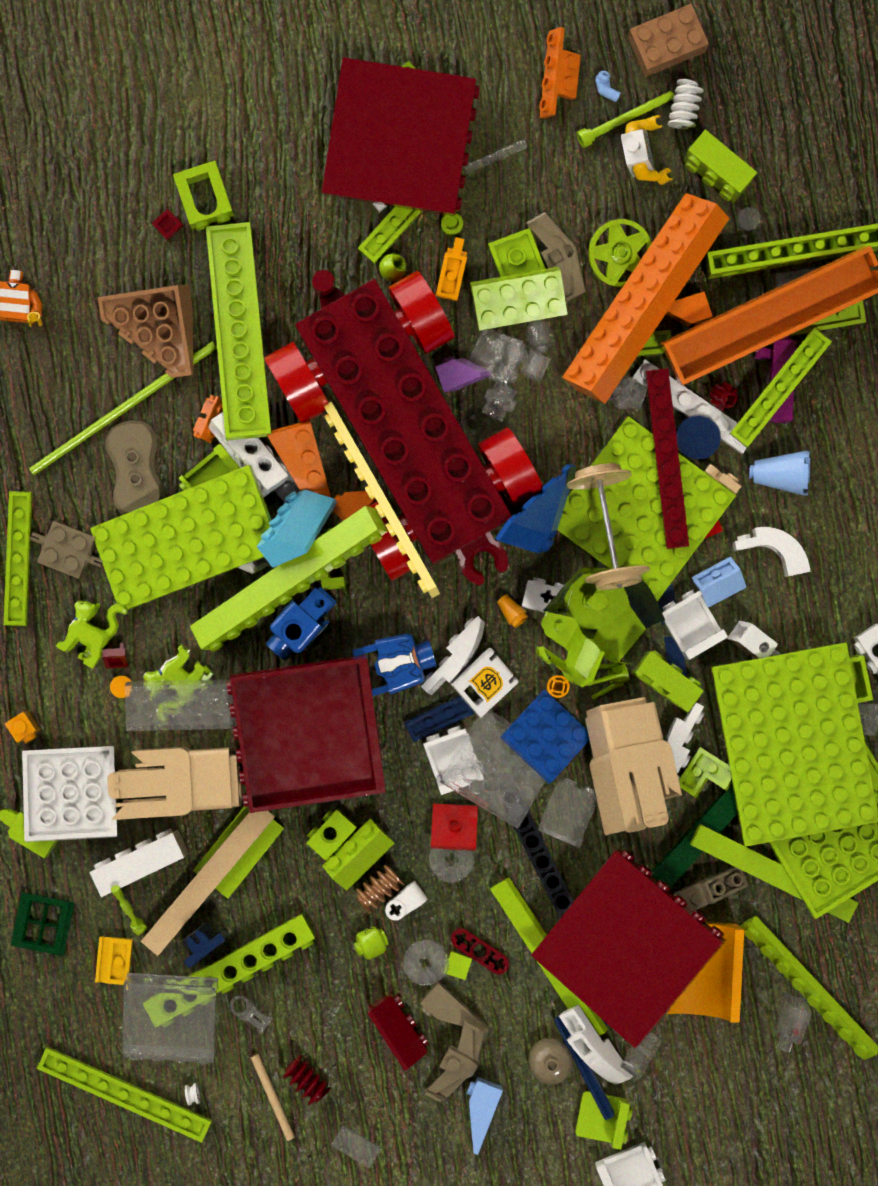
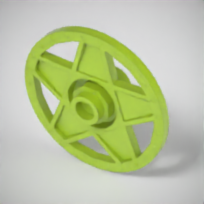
[588,219,652,287]

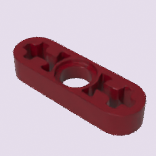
[451,928,509,975]

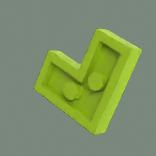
[679,747,732,798]

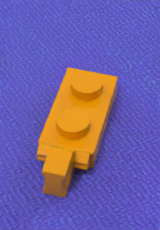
[436,237,467,301]

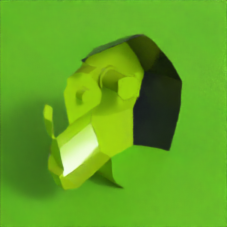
[536,567,665,687]

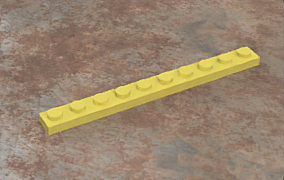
[324,402,440,598]

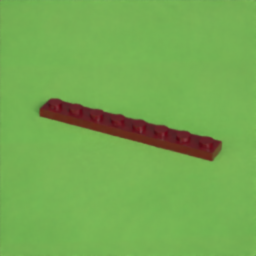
[645,368,689,549]

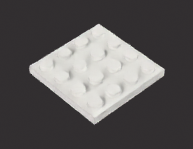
[22,746,117,842]

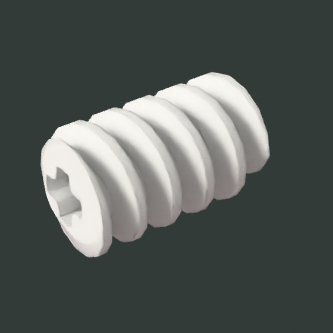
[667,79,704,130]

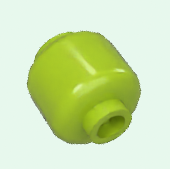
[353,926,389,960]

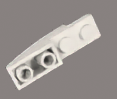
[421,616,485,695]
[665,702,704,779]
[559,1005,633,1085]

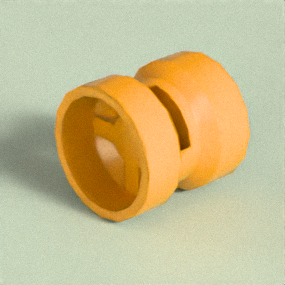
[546,675,570,698]

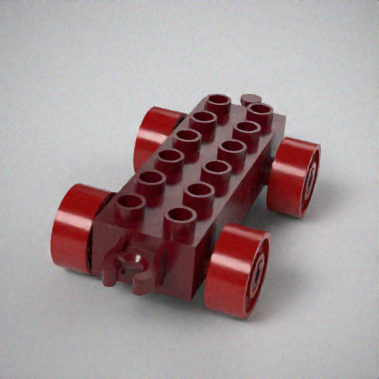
[264,270,543,586]

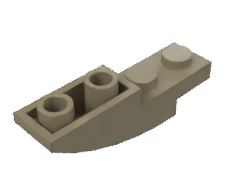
[673,867,748,911]

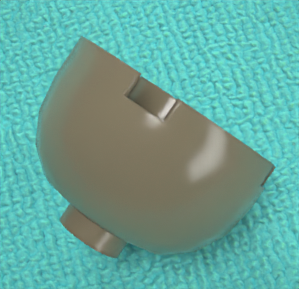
[528,1038,574,1085]

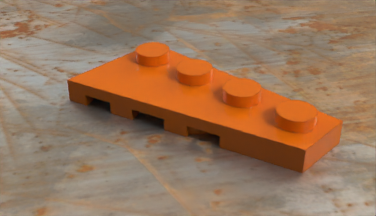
[267,420,331,497]

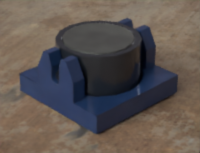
[182,921,229,968]

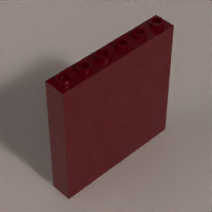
[321,57,480,216]
[226,655,386,813]
[531,849,727,1048]

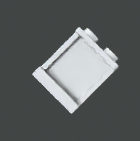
[662,589,728,660]
[423,726,484,795]
[595,1142,666,1186]

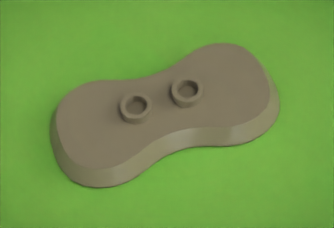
[105,420,165,515]

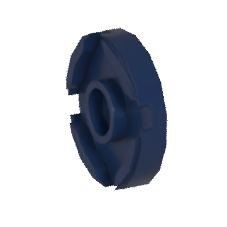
[676,414,721,460]

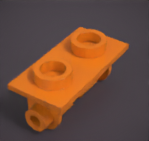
[192,395,223,444]

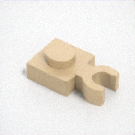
[704,464,742,494]

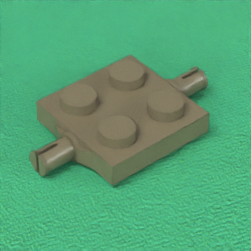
[30,521,103,579]

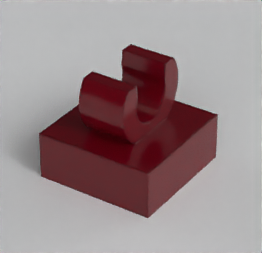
[102,642,129,669]

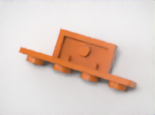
[539,27,581,119]

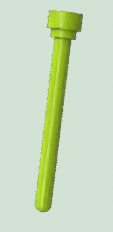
[576,91,675,148]

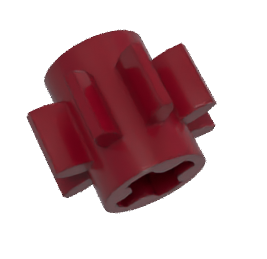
[710,381,737,411]

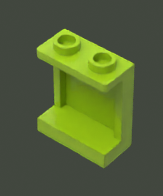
[179,444,240,491]

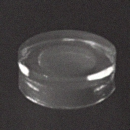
[737,207,761,231]

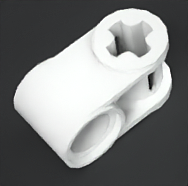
[385,881,428,920]

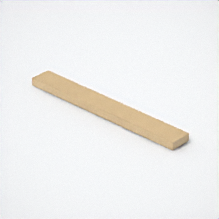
[141,810,275,956]

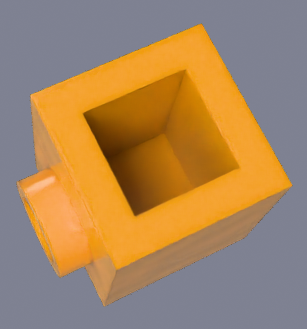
[5,711,41,744]

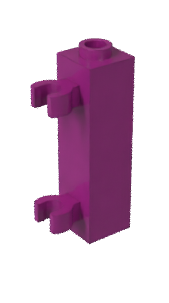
[752,336,797,424]

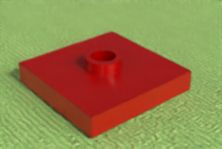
[431,803,478,851]

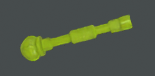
[111,885,147,936]

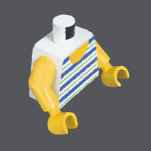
[621,115,673,185]

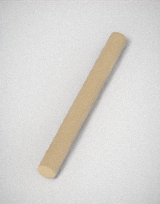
[250,1054,295,1141]

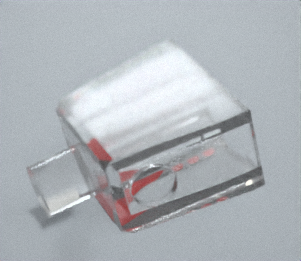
[775,993,812,1052]

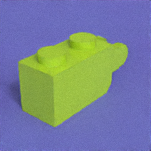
[0,808,58,858]

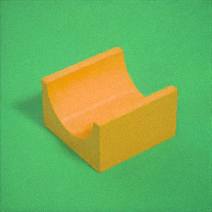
[666,922,744,1023]

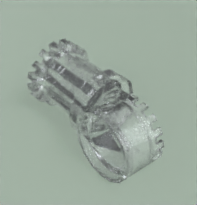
[229,995,273,1034]

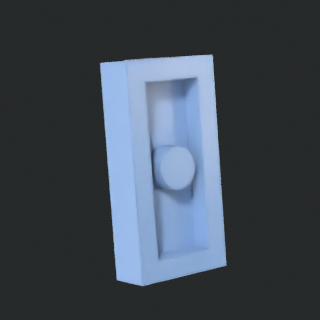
[691,557,746,607]

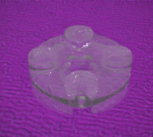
[429,849,474,883]
[403,939,449,986]

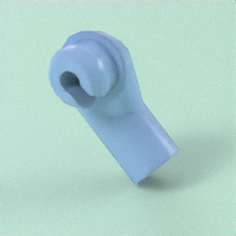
[595,71,621,103]

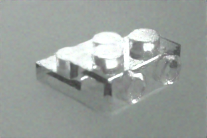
[469,329,528,387]

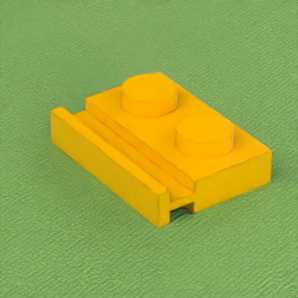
[95,936,133,985]

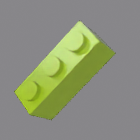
[322,818,395,891]

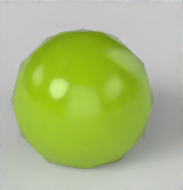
[379,253,407,282]

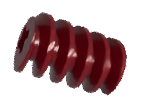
[283,1054,332,1106]

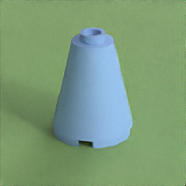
[749,451,810,496]

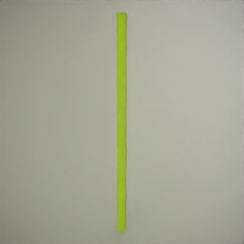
[29,341,217,475]

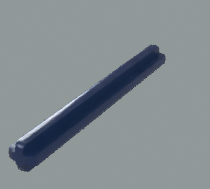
[554,1015,615,1120]

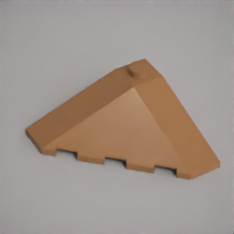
[97,284,194,378]

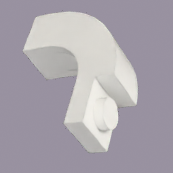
[732,527,810,577]

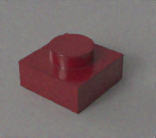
[151,208,184,241]

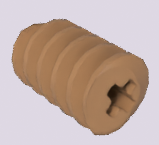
[356,865,405,914]

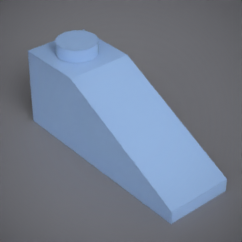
[466,1077,503,1155]

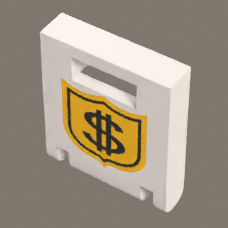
[450,648,519,718]

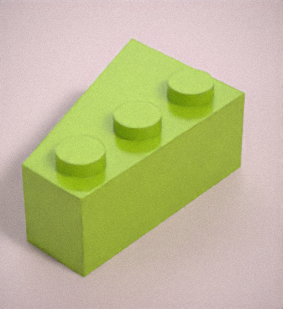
[631,650,704,713]

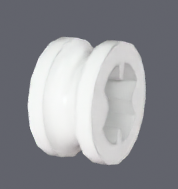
[185,1083,200,1106]

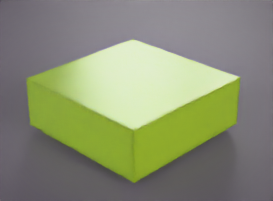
[444,951,472,980]

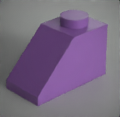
[435,356,491,392]

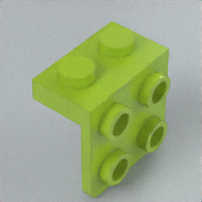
[575,1091,633,1150]

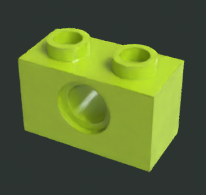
[307,808,358,861]

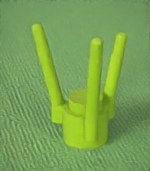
[587,662,630,699]

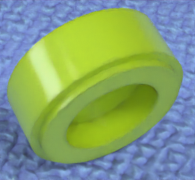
[441,213,463,236]

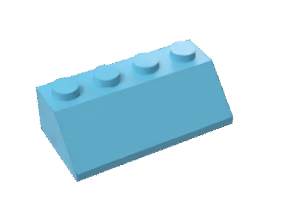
[257,489,337,568]

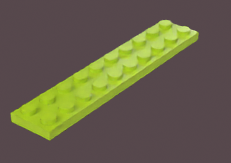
[206,222,271,441]

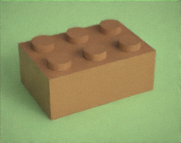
[628,3,709,77]

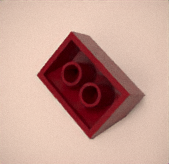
[367,991,429,1071]

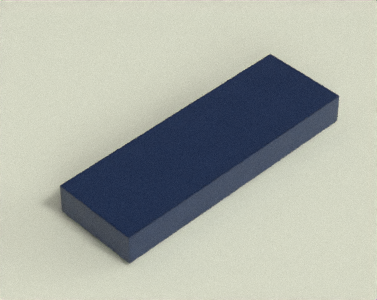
[404,696,474,743]

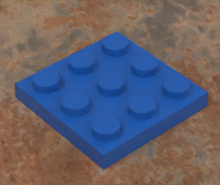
[500,690,589,784]

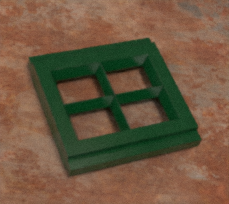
[11,892,75,956]

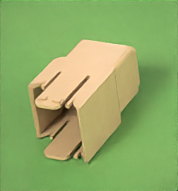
[585,697,682,835]
[107,747,242,820]

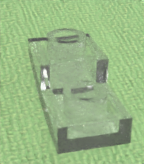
[620,1032,663,1080]

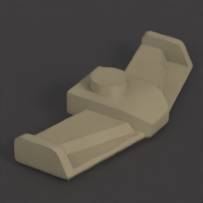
[525,212,586,302]
[425,1017,486,1102]

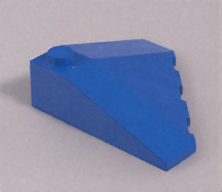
[495,464,577,553]

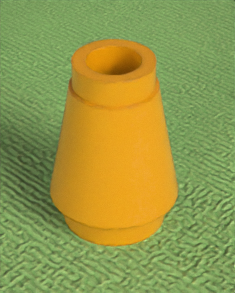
[497,594,528,628]

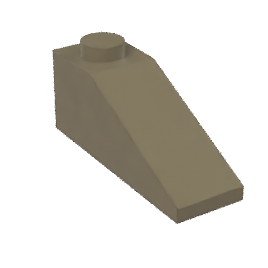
[420,980,489,1033]

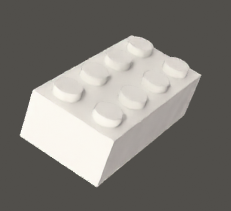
[90,828,190,897]

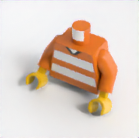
[0,270,43,327]

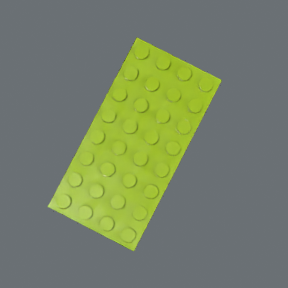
[90,465,271,610]

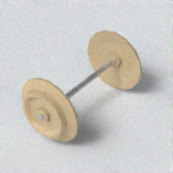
[567,463,650,590]

